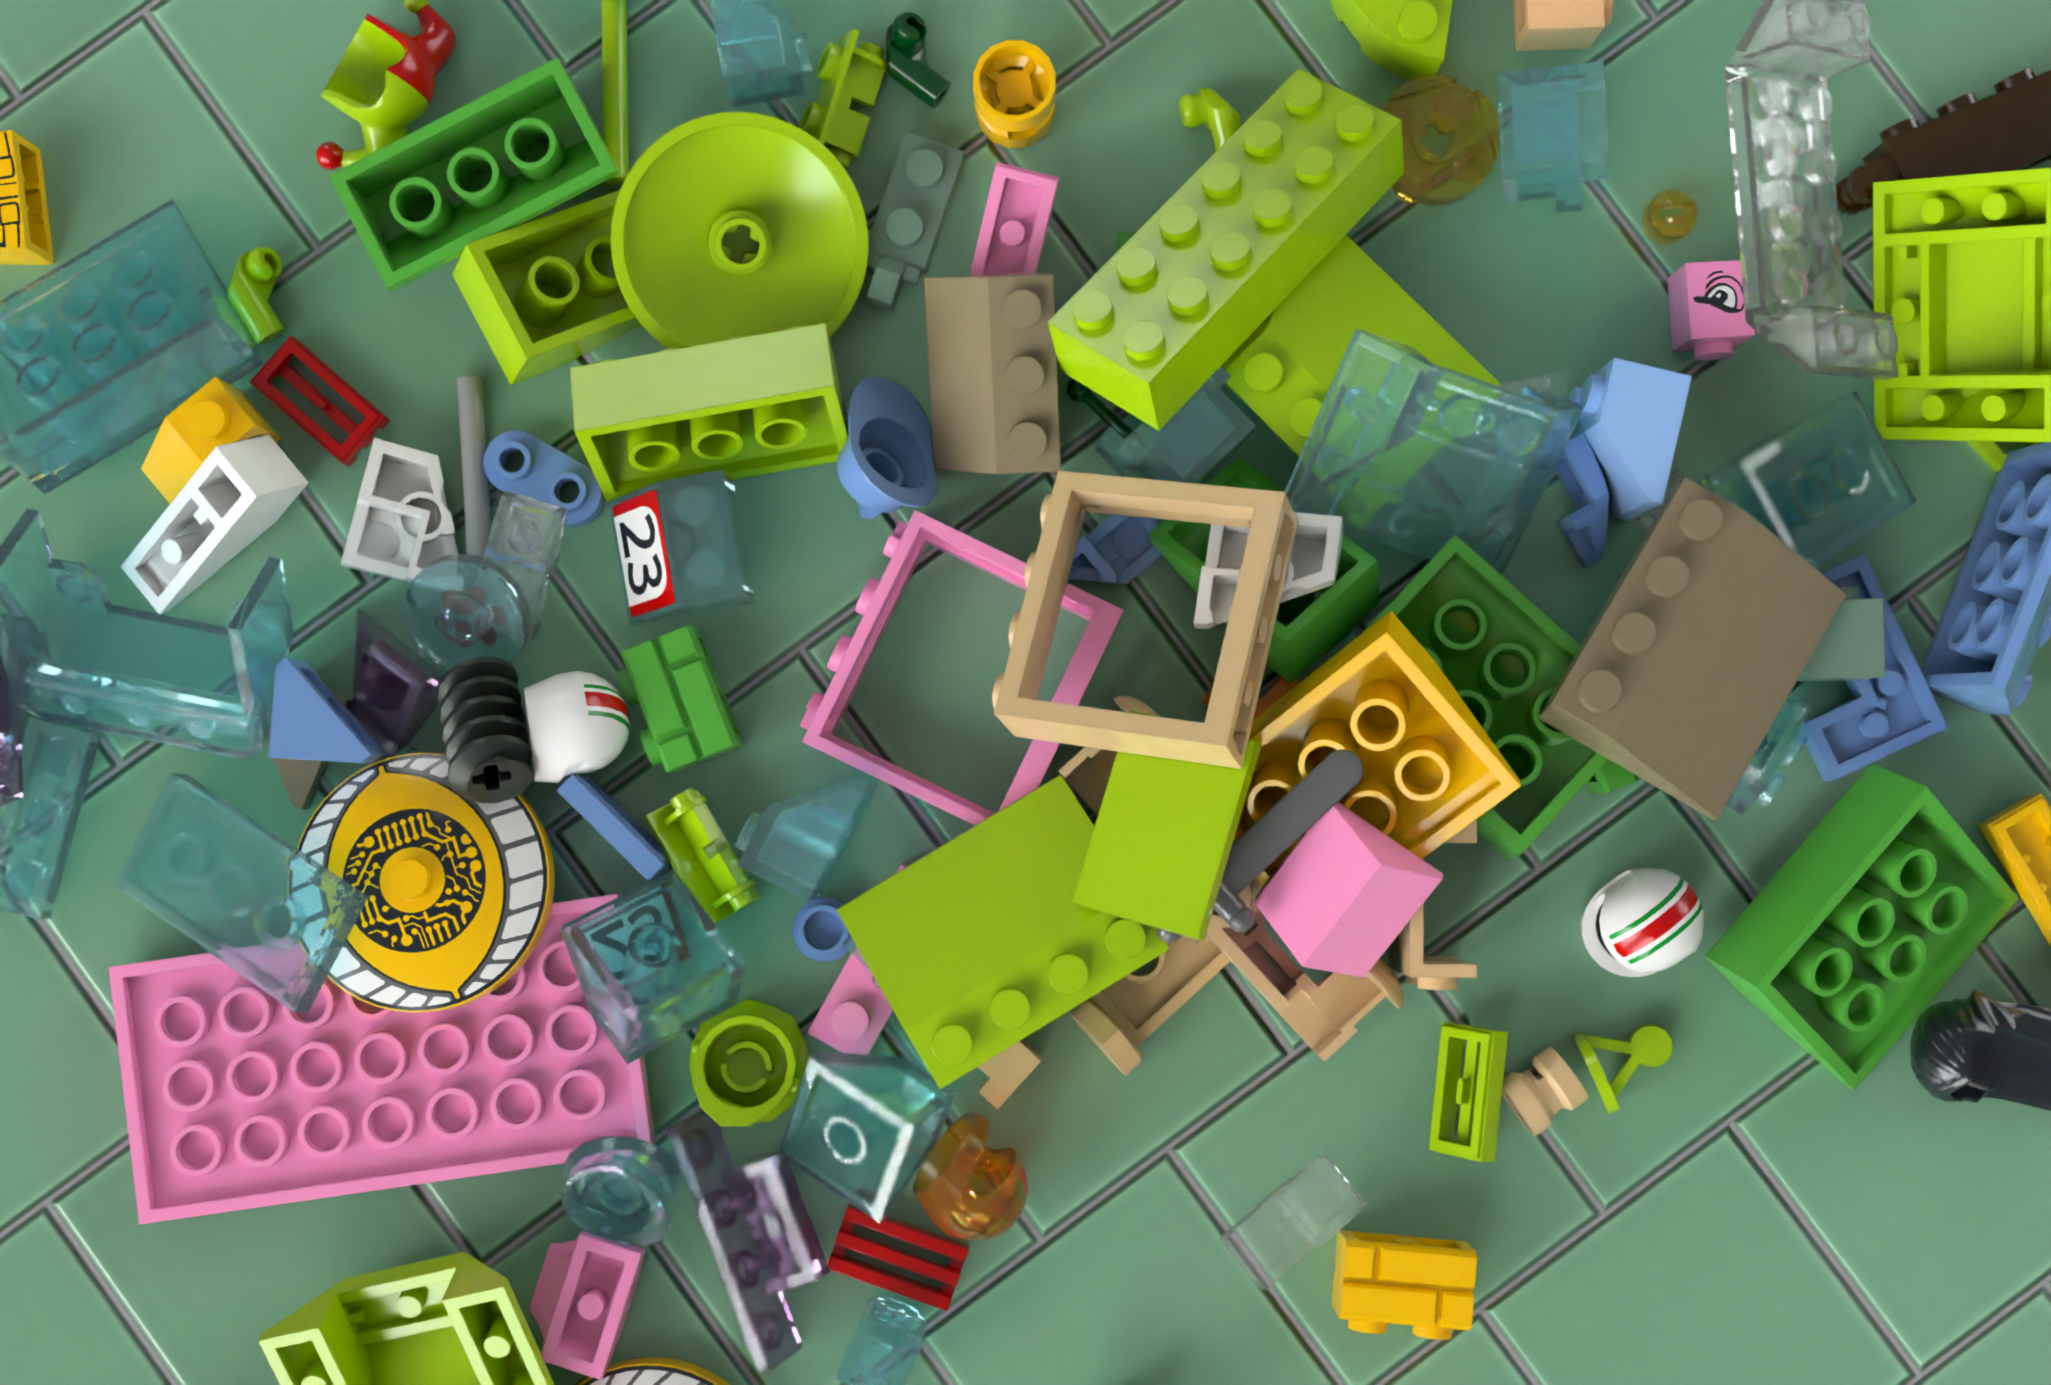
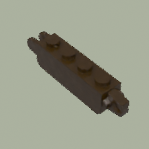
[1831,68,2051,216]

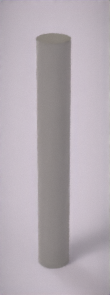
[457,376,493,567]

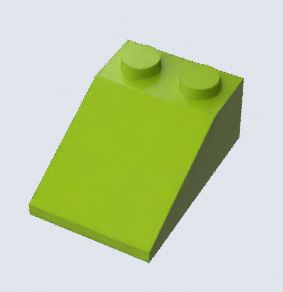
[452,190,641,385]

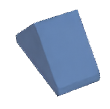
[268,657,389,764]

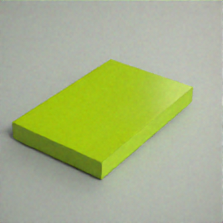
[1072,710,1261,942]

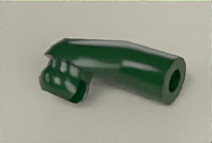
[885,12,951,109]

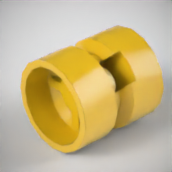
[973,40,1056,148]

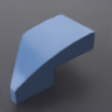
[1546,433,1609,568]
[1068,514,1163,585]

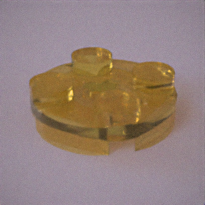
[1382,75,1502,206]

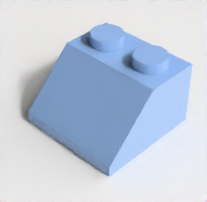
[1564,357,1692,521]

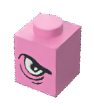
[1667,259,1755,361]

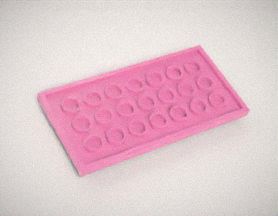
[108,893,656,1225]

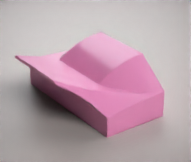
[529,1230,646,1380]

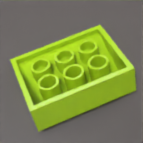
[836,774,1170,1089]

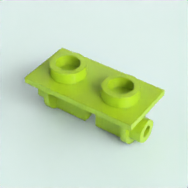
[798,28,887,170]
[644,788,761,928]

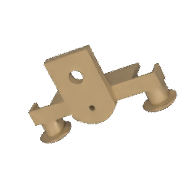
[1058,696,1404,1062]

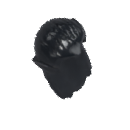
[1910,990,2051,1111]

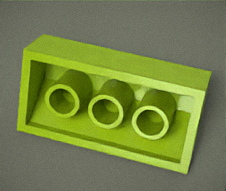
[570,323,849,502]

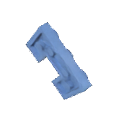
[1796,554,1948,782]

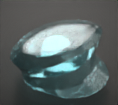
[561,1136,680,1246]

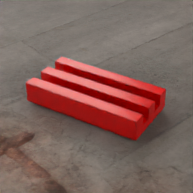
[249,335,391,467]
[826,1203,969,1311]

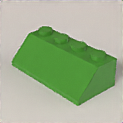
[329,57,619,292]

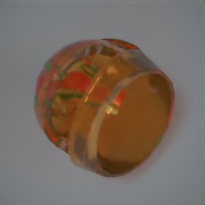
[913,1111,1028,1241]

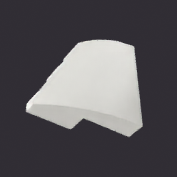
[341,438,467,590]
[1194,512,1343,629]

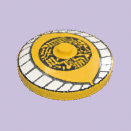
[291,753,555,1012]

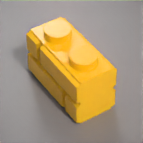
[1332,1230,1477,1340]

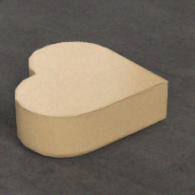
[1069,999,1143,1076]

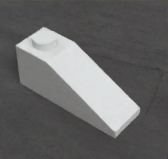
[121,434,309,615]

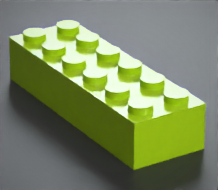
[1048,68,1404,431]

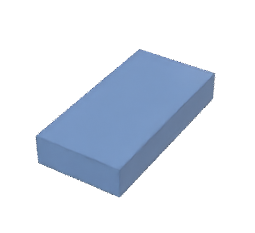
[556,774,672,881]

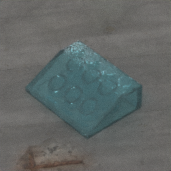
[0,199,264,494]

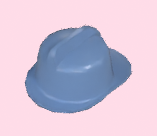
[837,376,937,520]

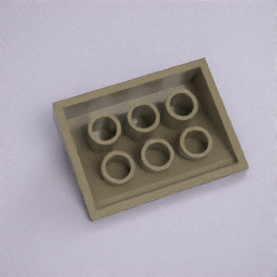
[1538,477,1847,821]

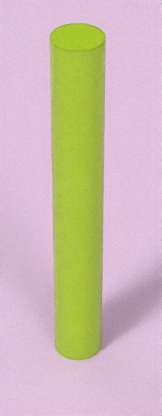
[601,0,629,185]

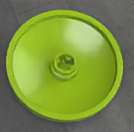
[610,111,869,348]

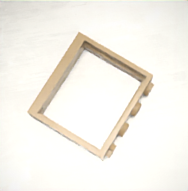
[992,470,1298,769]

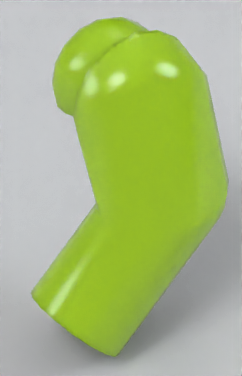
[227,246,285,345]

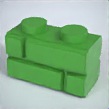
[617,625,745,774]

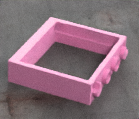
[799,510,1124,825]

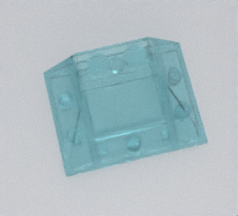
[1284,328,1582,576]

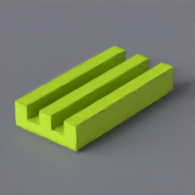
[1429,1022,1508,1162]

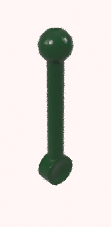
[1067,379,1171,476]

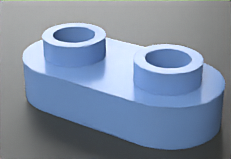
[483,431,606,527]

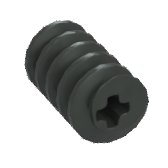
[437,656,534,803]

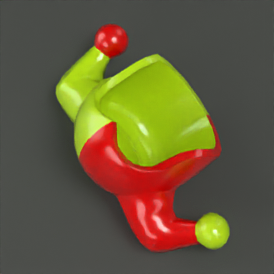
[316,0,456,170]

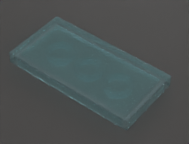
[114,772,369,1012]

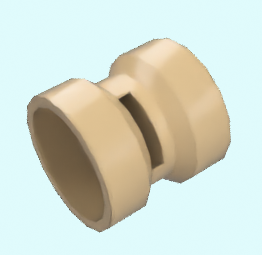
[1502,1046,1589,1137]

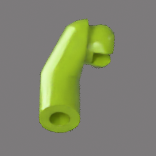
[1178,87,1242,151]

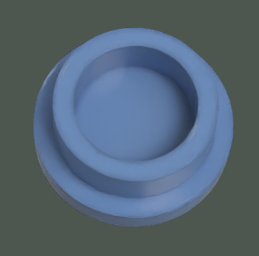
[793,897,854,962]

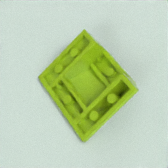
[1873,167,2051,442]
[1213,235,1502,523]
[258,1252,555,1385]

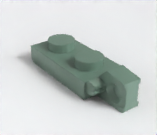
[867,132,965,313]

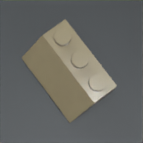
[924,272,1061,474]

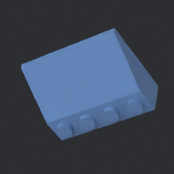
[1920,442,2051,715]

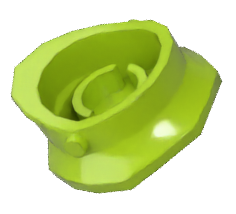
[689,999,812,1127]

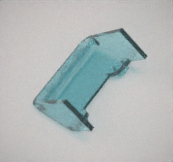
[0,508,294,759]

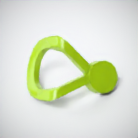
[1574,1023,1673,1114]

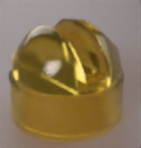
[1642,189,1698,244]

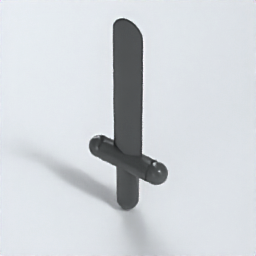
[1156,749,1363,943]

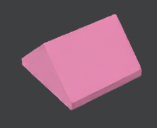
[1254,802,1443,978]

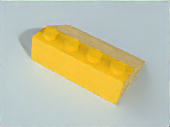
[1233,611,1521,888]

